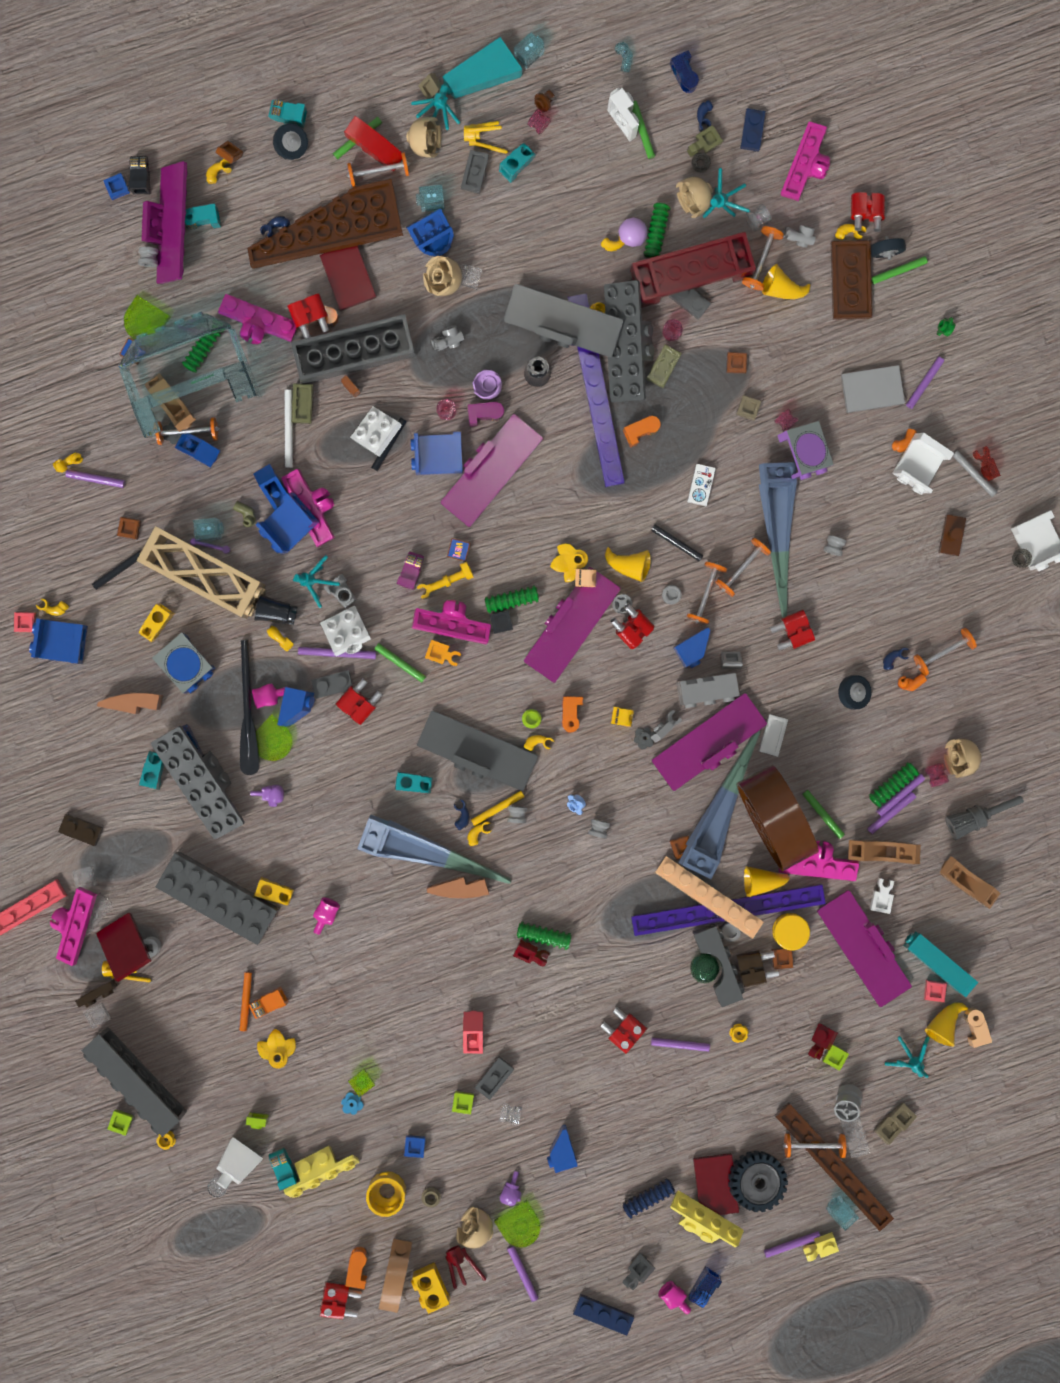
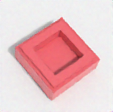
[14,612,36,632]
[924,980,947,1002]

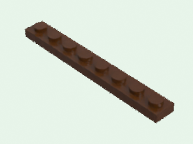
[775,1102,894,1231]

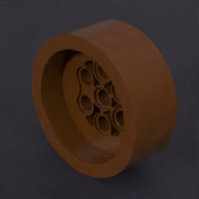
[736,765,819,871]

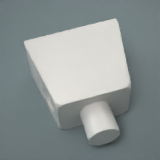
[216,1137,263,1189]

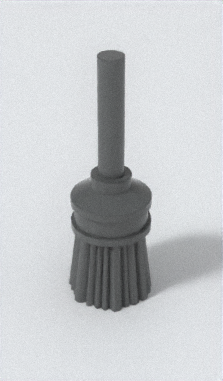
[945,795,1024,841]

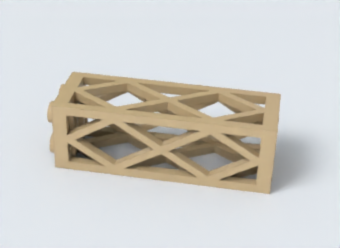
[137,526,266,619]

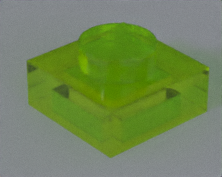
[348,1069,375,1097]

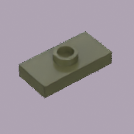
[646,344,682,388]
[292,383,313,424]

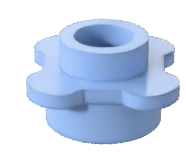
[567,794,586,815]

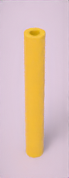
[471,791,525,826]

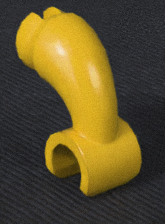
[206,159,232,184]
[835,224,866,240]
[601,236,625,252]
[53,452,83,473]
[36,599,69,616]
[267,625,294,651]
[524,735,555,751]
[467,821,492,846]

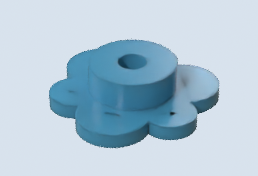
[341,1092,363,1115]

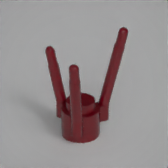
[445,1245,486,1289]

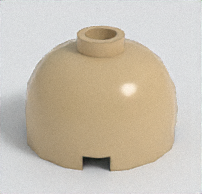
[406,117,442,158]
[676,177,713,218]
[423,256,462,296]
[944,738,982,778]
[456,1207,493,1249]

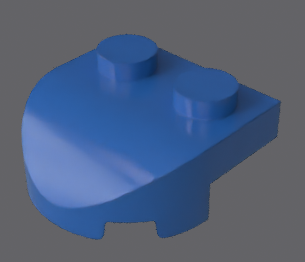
[406,208,454,257]

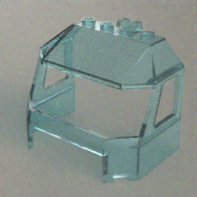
[118,312,262,438]

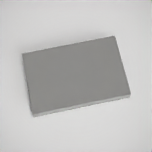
[841,365,905,413]

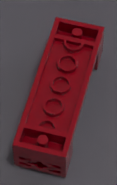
[630,232,756,308]

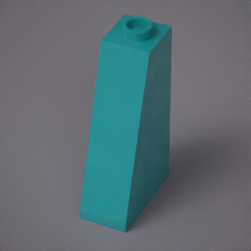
[442,37,522,99]
[903,931,979,997]

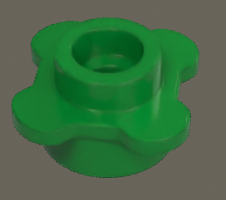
[937,317,956,337]

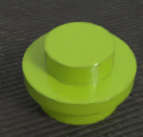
[522,709,541,729]

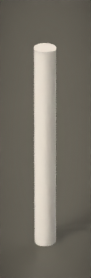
[285,390,293,468]

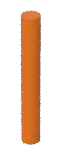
[239,972,252,1031]

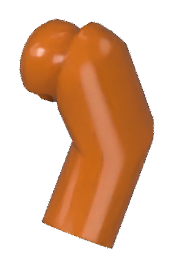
[898,674,927,691]

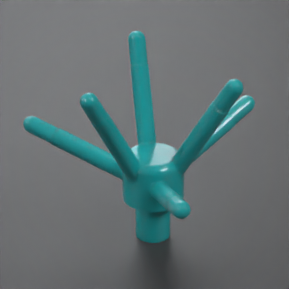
[411,85,461,130]
[702,168,750,218]
[293,555,340,608]
[885,1036,930,1078]

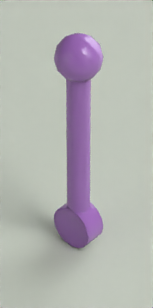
[190,538,230,554]

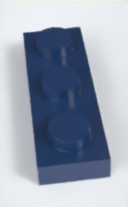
[573,1294,634,1336]

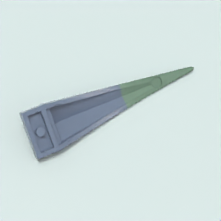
[759,462,797,618]
[678,730,760,879]
[357,814,512,884]

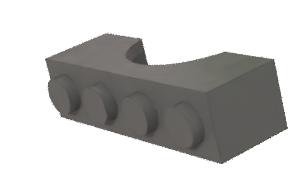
[692,924,745,1007]

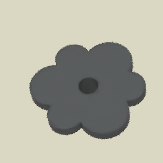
[163,422,182,444]
[634,727,654,749]

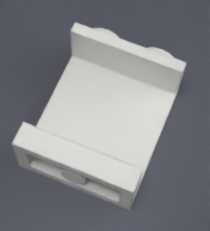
[892,433,954,495]
[1011,510,1060,571]

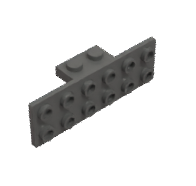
[604,280,654,402]
[504,284,624,357]
[417,711,538,791]
[151,726,245,839]

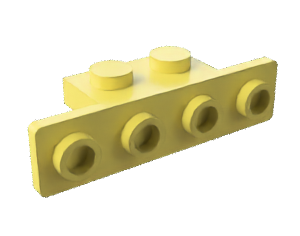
[284,1146,359,1198]
[670,1191,744,1247]

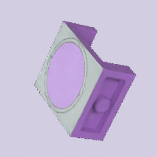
[777,421,834,480]

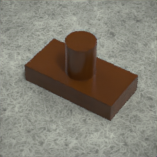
[938,514,966,556]

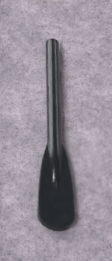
[240,640,260,775]

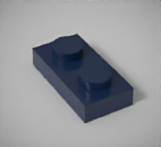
[740,108,766,152]

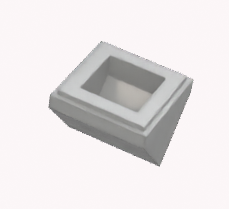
[721,652,743,669]

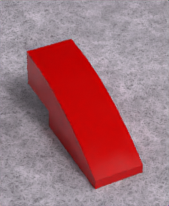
[344,116,403,172]

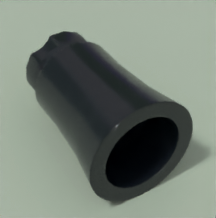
[524,356,551,387]
[254,595,298,625]

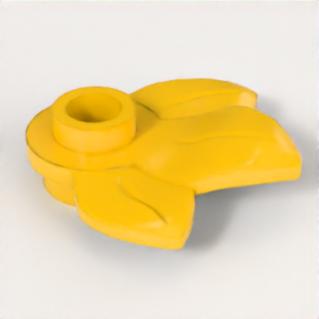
[550,543,588,582]
[257,1029,296,1069]

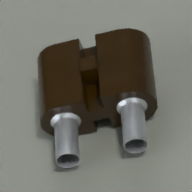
[737,950,779,988]

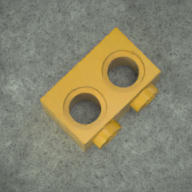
[411,1262,450,1314]

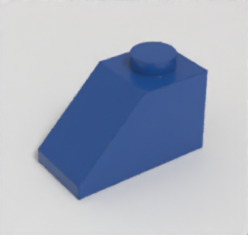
[175,433,220,468]
[253,464,287,510]
[673,627,710,669]
[277,687,315,727]
[547,1124,578,1173]

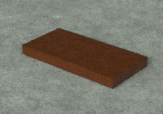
[831,240,872,320]

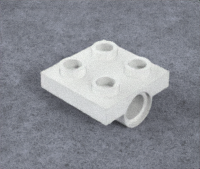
[350,406,402,457]
[320,605,371,656]

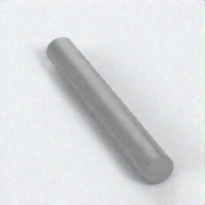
[953,450,998,497]

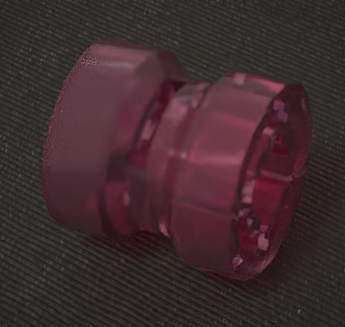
[924,763,949,787]

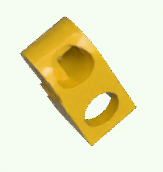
[139,603,175,642]
[611,706,634,727]
[254,877,294,905]

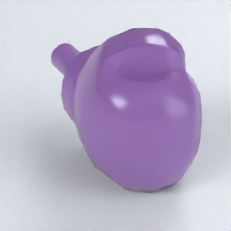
[250,785,284,807]
[499,1171,522,1206]

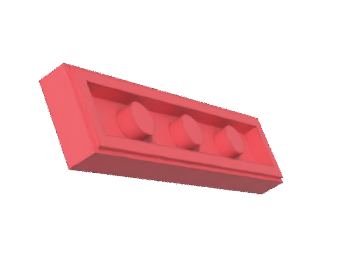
[0,879,67,936]

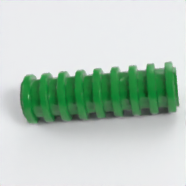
[643,203,670,258]
[182,320,224,373]
[484,585,539,614]
[869,762,919,808]
[517,921,572,950]

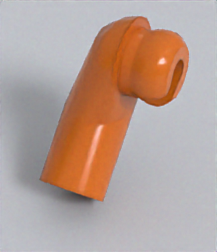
[892,429,917,453]

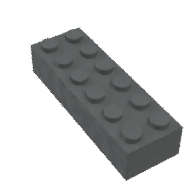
[291,314,416,384]
[155,851,280,945]
[81,1027,187,1137]

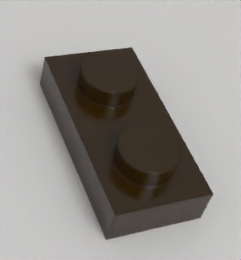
[58,814,103,846]
[75,979,118,1008]

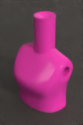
[252,683,285,709]
[313,897,340,935]
[658,1281,691,1314]

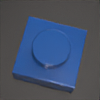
[103,173,130,200]
[404,1135,426,1158]

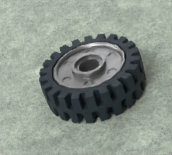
[728,1151,788,1212]

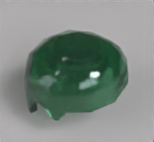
[690,953,719,984]

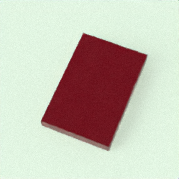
[320,246,376,311]
[96,912,152,982]
[693,1153,739,1215]

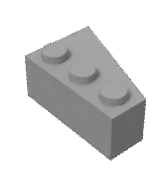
[676,673,739,708]

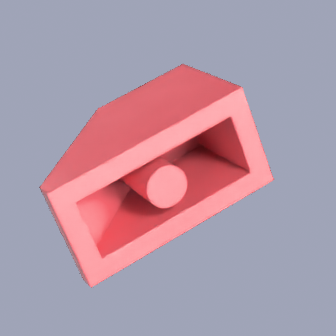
[463,1011,483,1054]

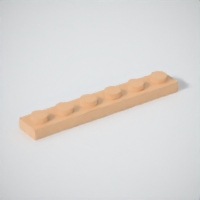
[655,856,764,939]

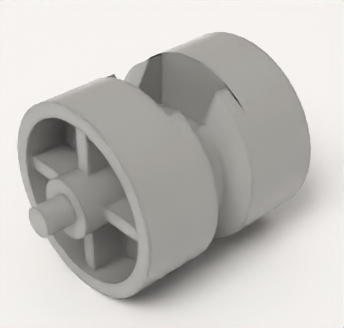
[834,1084,863,1122]

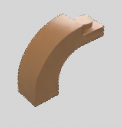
[144,373,196,432]
[848,840,921,864]
[940,856,1001,909]
[379,1239,412,1313]

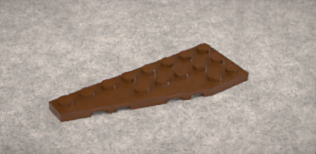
[247,179,403,269]

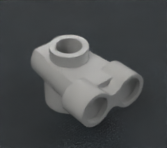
[783,225,816,248]
[431,325,464,351]
[324,574,357,608]

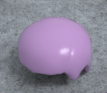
[618,217,648,247]
[473,370,502,399]

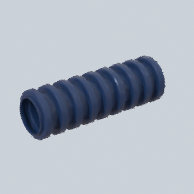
[622,1178,676,1219]

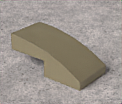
[873,1103,917,1145]

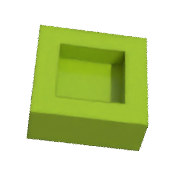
[822,1045,849,1071]
[452,1091,474,1115]
[107,1109,134,1136]
[246,1112,269,1129]

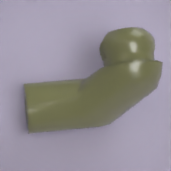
[233,501,256,527]

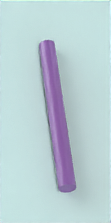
[298,647,376,659]

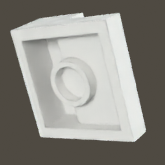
[607,88,639,142]

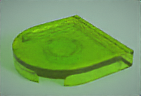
[124,295,171,342]
[256,714,293,761]
[494,1200,540,1247]

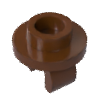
[534,90,555,112]

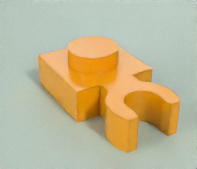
[425,640,461,666]

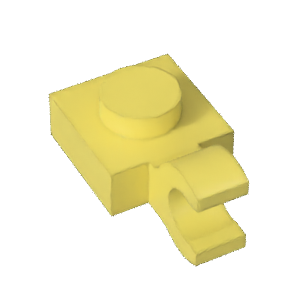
[803,1232,839,1262]

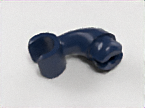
[697,100,713,132]
[260,216,290,238]
[883,648,909,670]
[454,799,470,830]

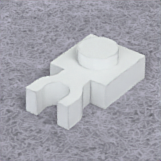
[870,878,894,914]

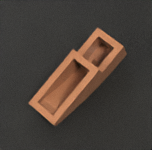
[97,693,163,714]
[426,876,489,898]

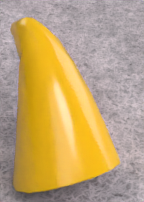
[762,264,811,299]
[605,547,650,582]
[744,866,790,897]
[925,1002,968,1047]

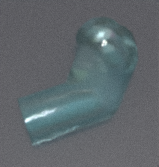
[615,42,633,72]

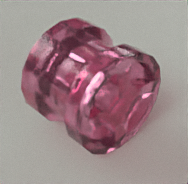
[527,109,551,135]
[662,319,683,341]
[436,399,456,420]
[774,408,799,432]

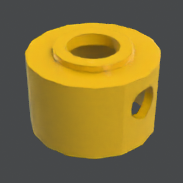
[366,1172,406,1217]

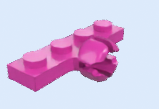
[781,121,830,201]
[218,294,297,345]
[281,469,335,547]
[411,600,491,645]
[778,840,859,881]
[50,887,97,966]

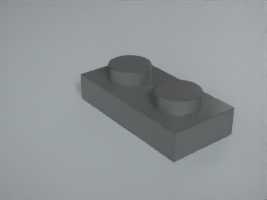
[461,150,489,194]
[668,289,711,320]
[311,670,353,699]
[475,1056,514,1100]

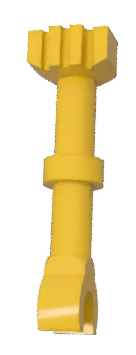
[417,561,474,599]

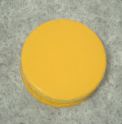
[772,913,810,950]

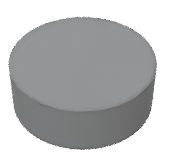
[662,585,682,605]
[721,922,741,942]

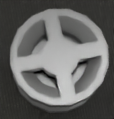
[138,247,159,267]
[823,535,846,556]
[612,594,632,614]
[507,806,527,823]
[588,819,611,839]
[143,936,162,958]

